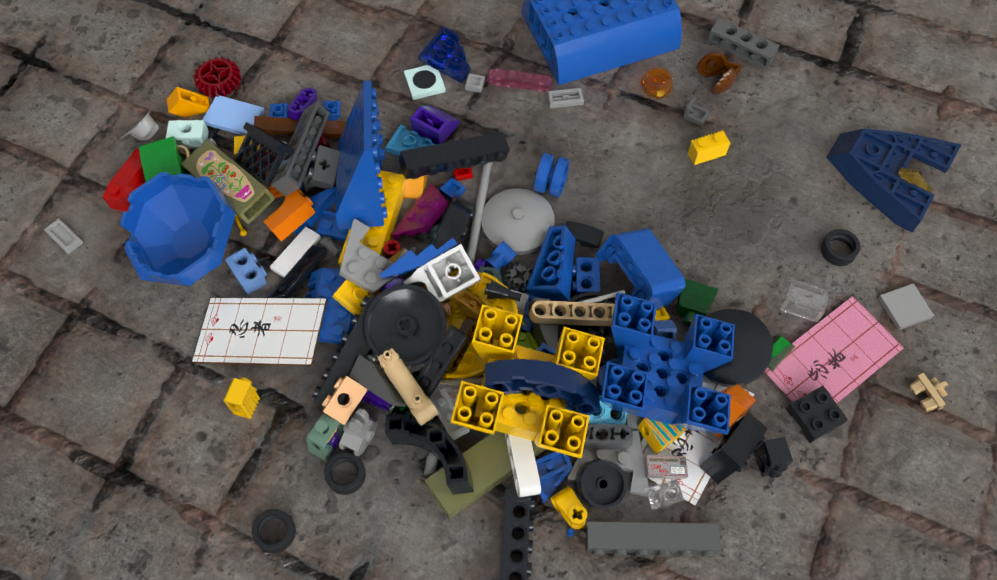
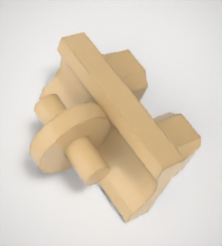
[909,373,948,412]

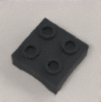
[786,385,848,443]

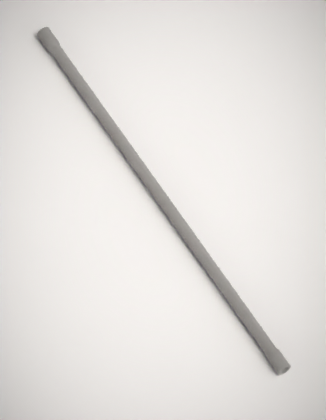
[424,162,493,477]

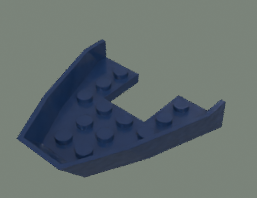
[826,129,962,232]

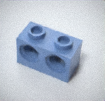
[225,248,267,295]

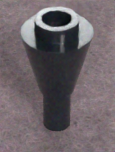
[484,280,522,302]

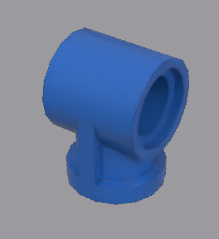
[485,241,517,273]

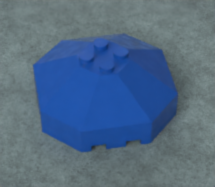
[120,172,236,286]

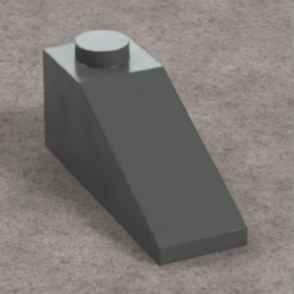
[349,354,406,407]

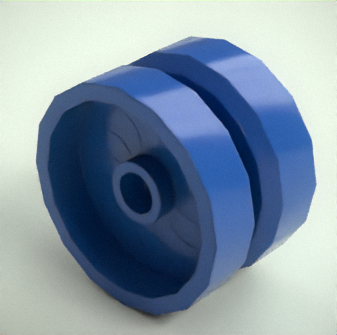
[534,153,570,198]

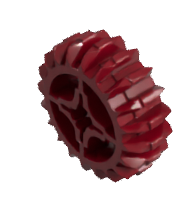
[193,56,241,99]

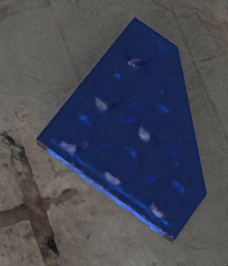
[418,26,471,83]

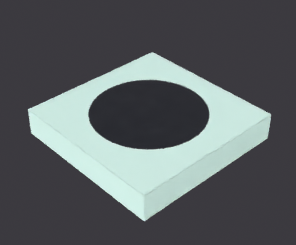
[404,63,446,100]

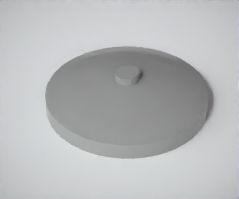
[481,188,555,255]

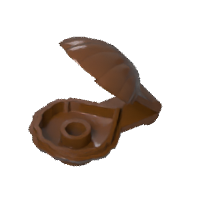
[697,52,742,94]

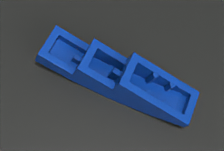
[379,238,458,280]

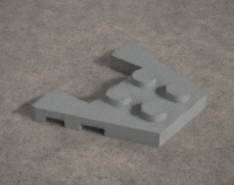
[339,219,417,294]
[567,431,650,497]

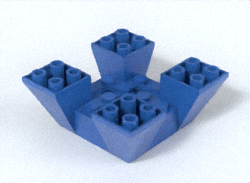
[600,292,735,435]

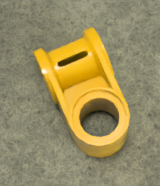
[550,486,587,529]

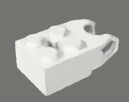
[404,244,481,303]

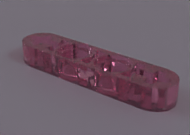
[486,69,553,92]

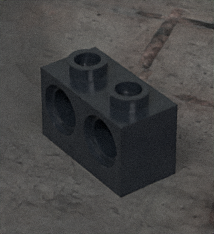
[754,437,793,479]

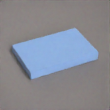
[202,95,265,136]

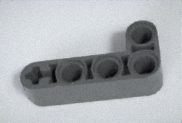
[565,406,633,450]

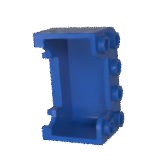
[596,228,685,310]

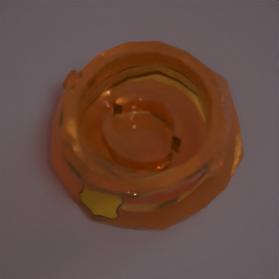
[641,68,673,99]

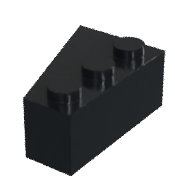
[699,412,767,484]

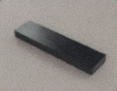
[267,245,328,298]
[416,325,470,398]

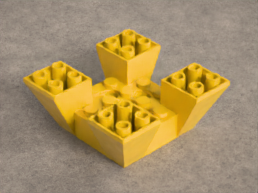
[450,304,605,459]

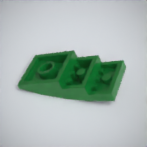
[139,136,185,182]

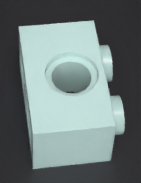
[166,120,209,148]

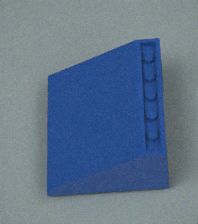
[335,81,387,230]

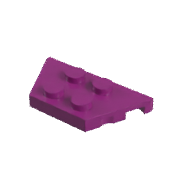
[390,184,449,240]

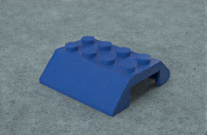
[305,268,369,353]

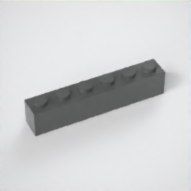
[586,522,721,558]

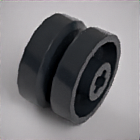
[575,459,628,509]

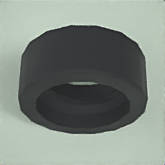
[821,229,861,266]
[324,452,366,495]
[252,509,296,553]

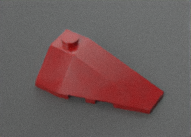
[103,148,146,212]

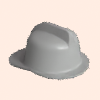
[119,110,159,140]

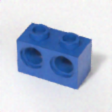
[572,257,600,296]

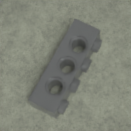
[707,18,780,69]

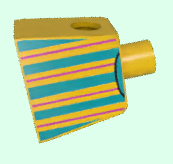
[638,418,687,455]

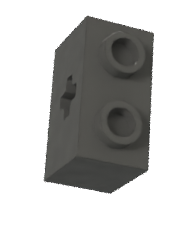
[307,145,340,189]

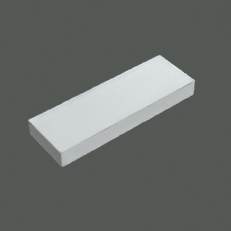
[270,227,321,278]

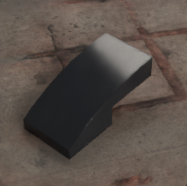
[565,221,604,248]

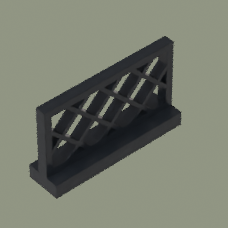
[234,122,294,187]

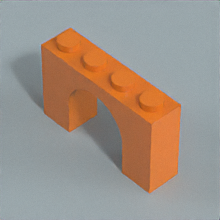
[261,172,316,242]

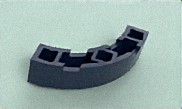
[484,359,600,415]

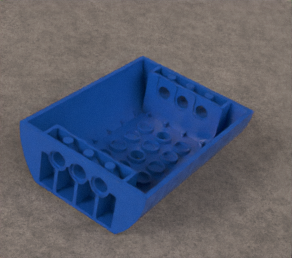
[521,0,682,86]

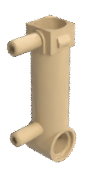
[377,348,439,426]

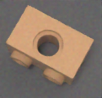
[322,375,368,425]

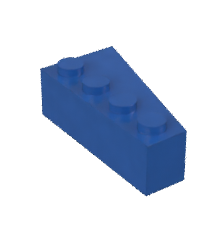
[526,225,576,301]

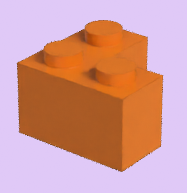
[713,384,757,439]

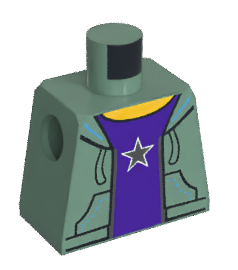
[306,413,344,462]

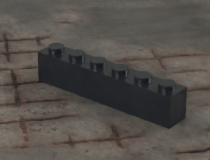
[399,132,510,180]
[312,293,377,408]

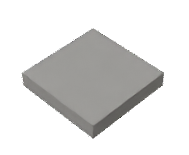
[878,283,934,330]

